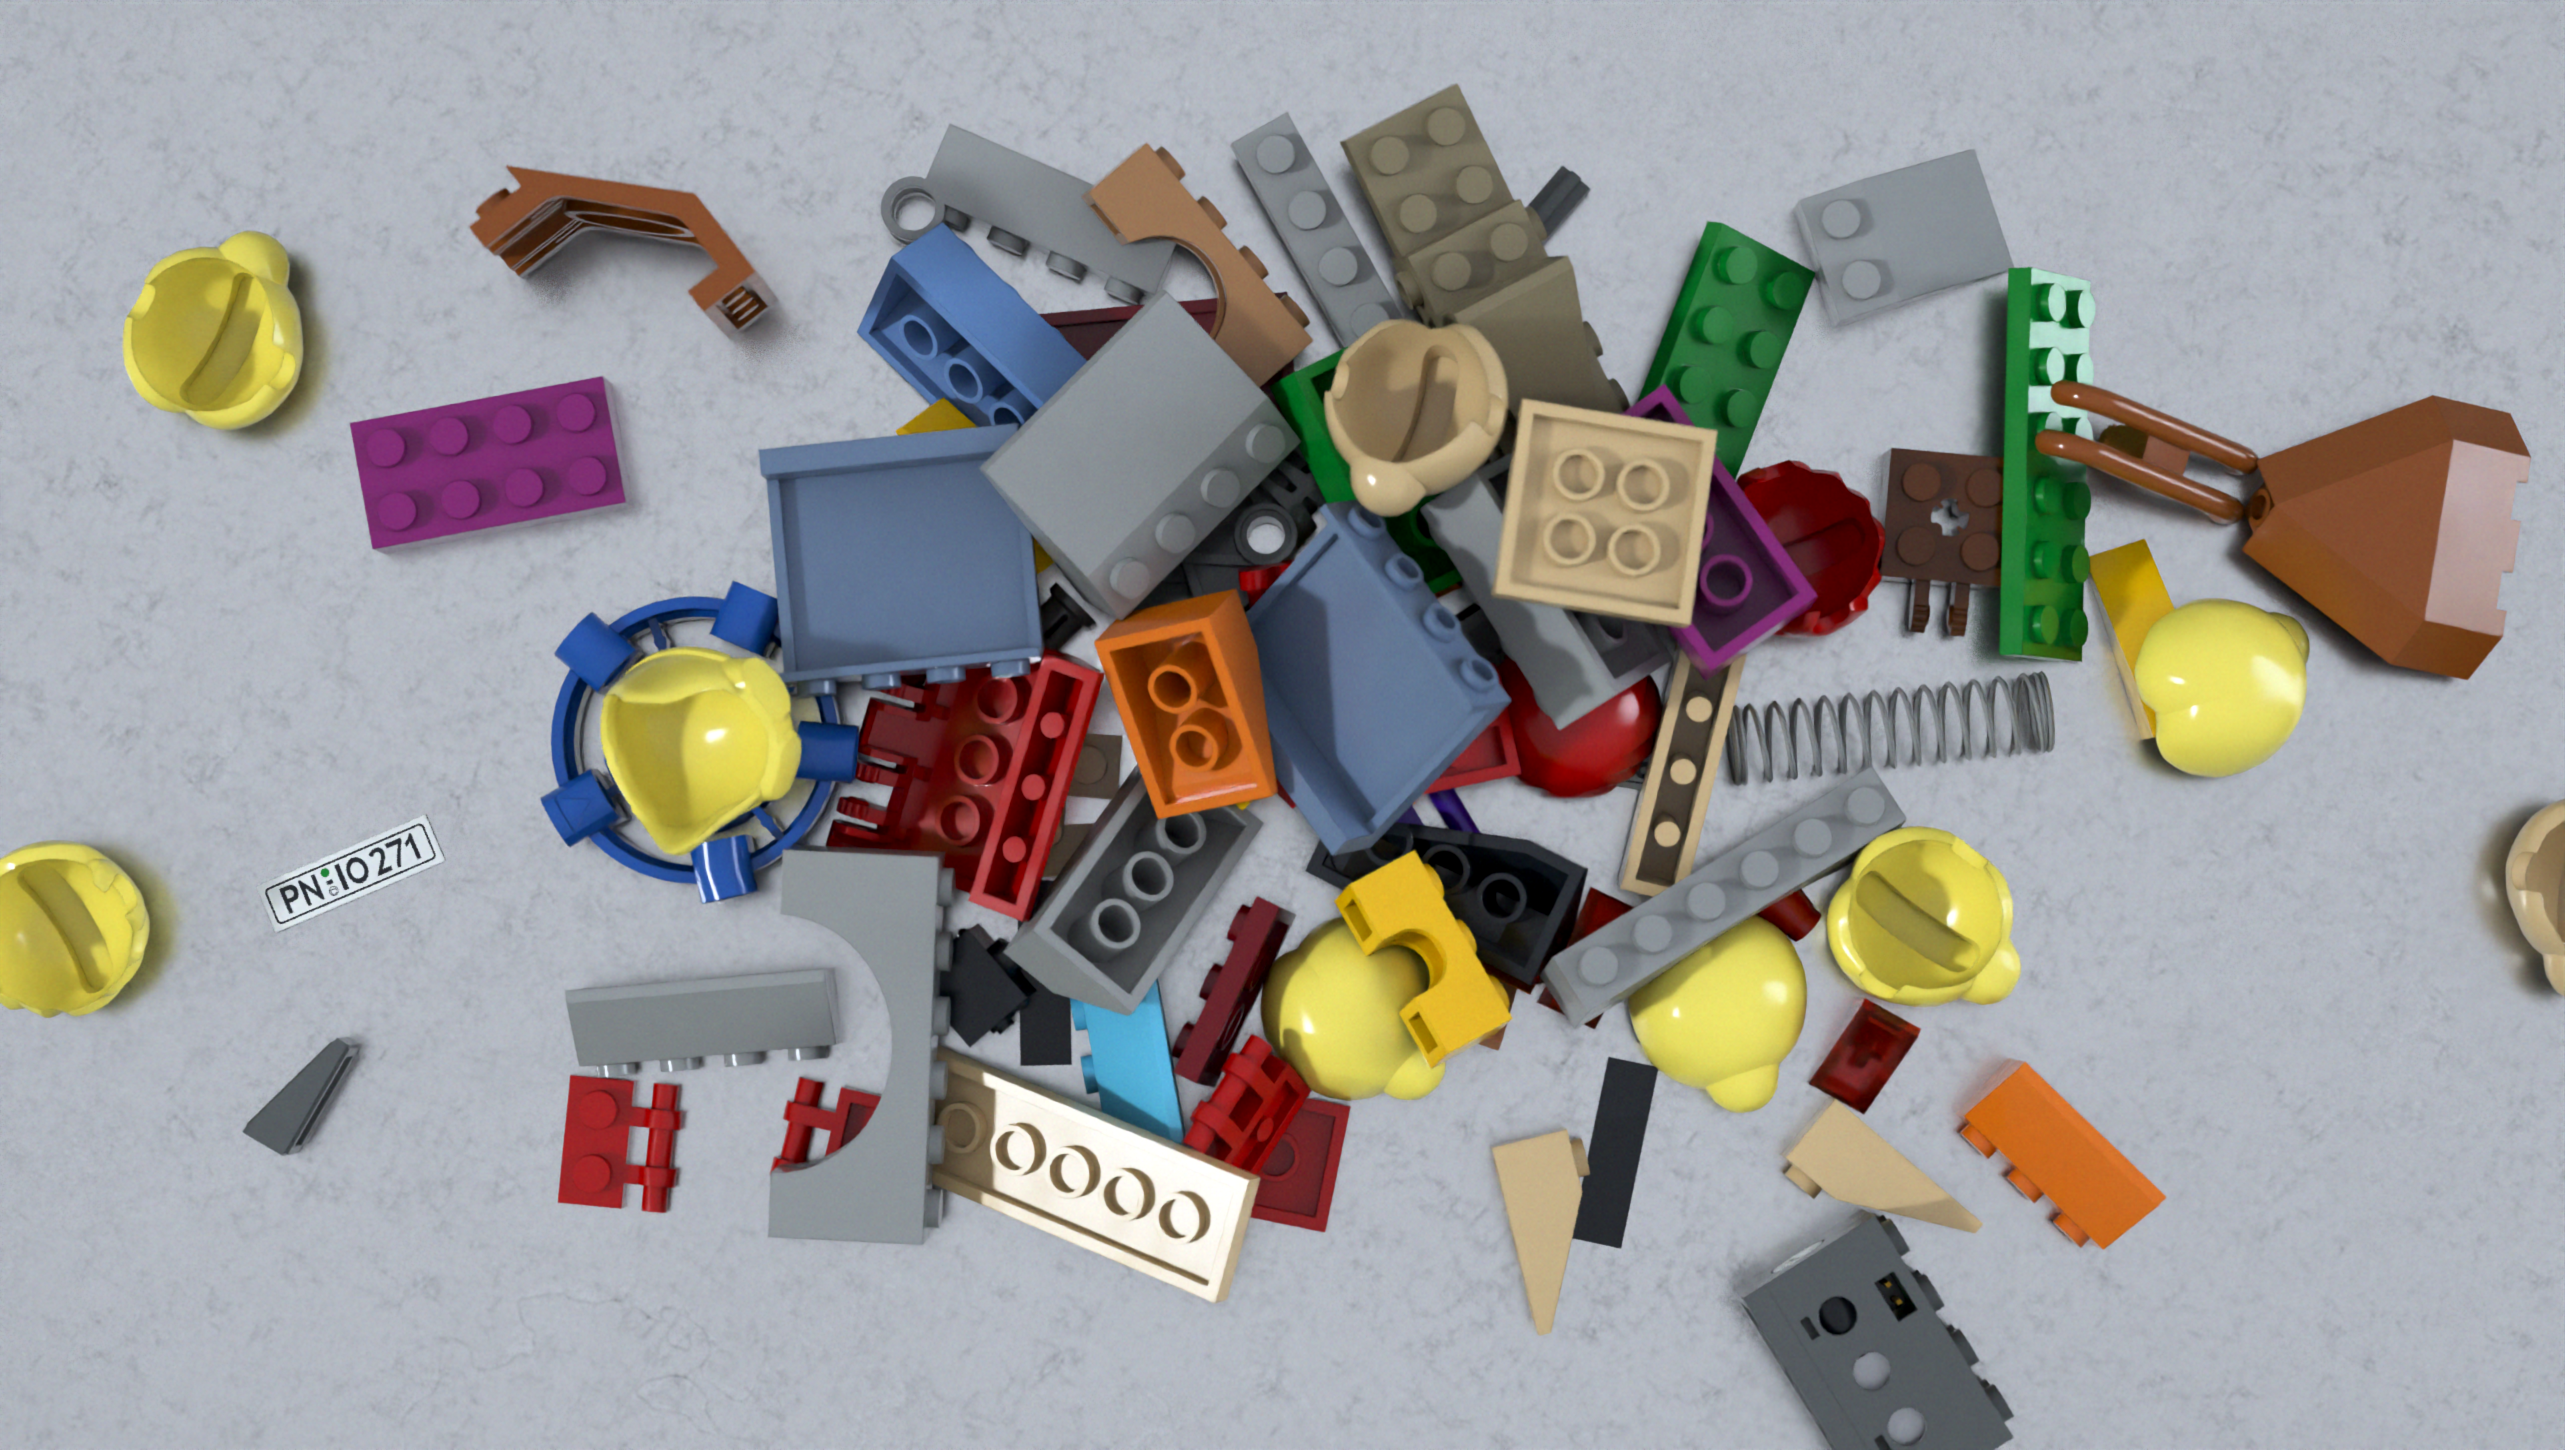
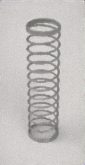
[1726,671,2055,787]

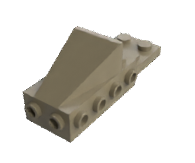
[1340,83,1630,465]

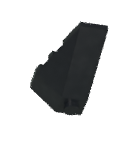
[1305,822,1588,985]

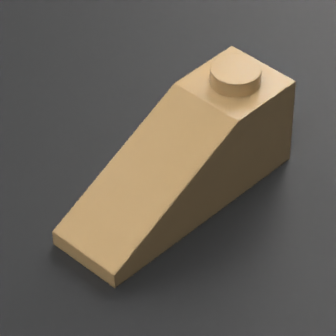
[1781,1097,1983,1233]
[1490,1127,1590,1336]

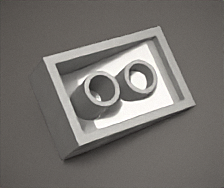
[1793,148,2014,329]

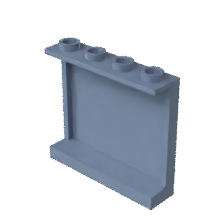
[759,423,1045,697]
[1246,499,1512,856]

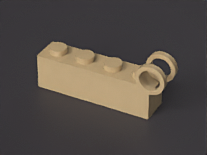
[1618,642,1747,897]

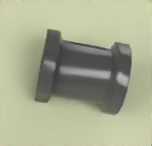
[1040,582,1096,651]

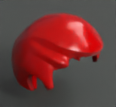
[1736,460,1886,639]
[1497,654,1662,799]

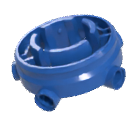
[541,580,859,904]

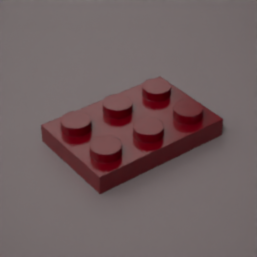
[1171,896,1296,1088]

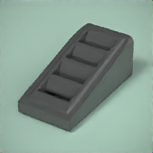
[242,1037,359,1156]

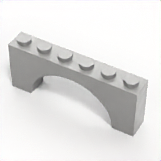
[768,845,956,1245]

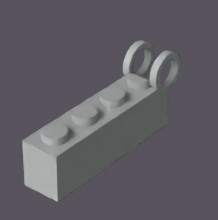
[881,124,1180,305]

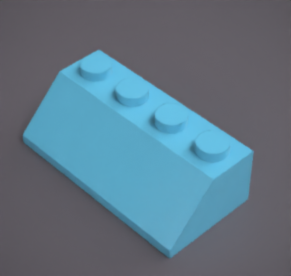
[1070,978,1186,1145]

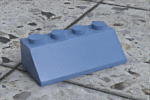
[857,222,1088,427]

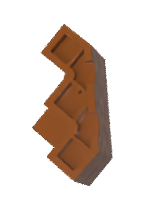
[2241,395,2531,680]

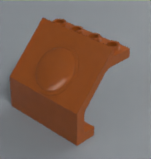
[469,165,779,339]

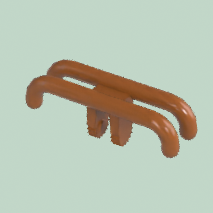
[2035,380,2259,524]

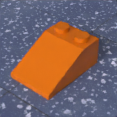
[1094,588,1277,819]

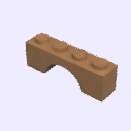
[1081,143,1314,388]

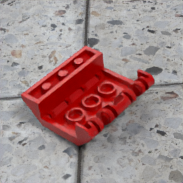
[825,646,1105,922]

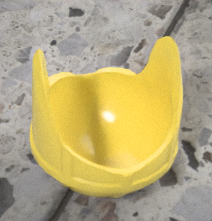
[601,647,802,856]

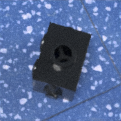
[940,924,1037,1047]

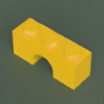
[1334,850,1513,1069]

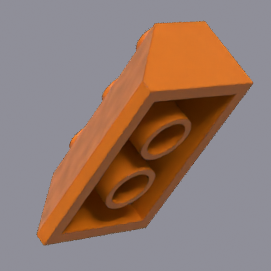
[1956,1058,2166,1250]

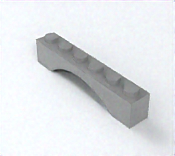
[1540,766,1907,1030]

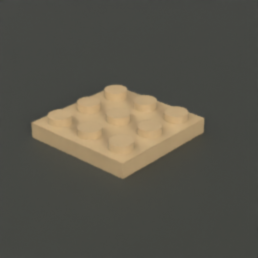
[1491,399,1717,628]

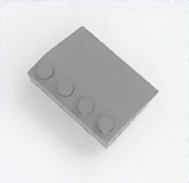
[979,289,1301,621]

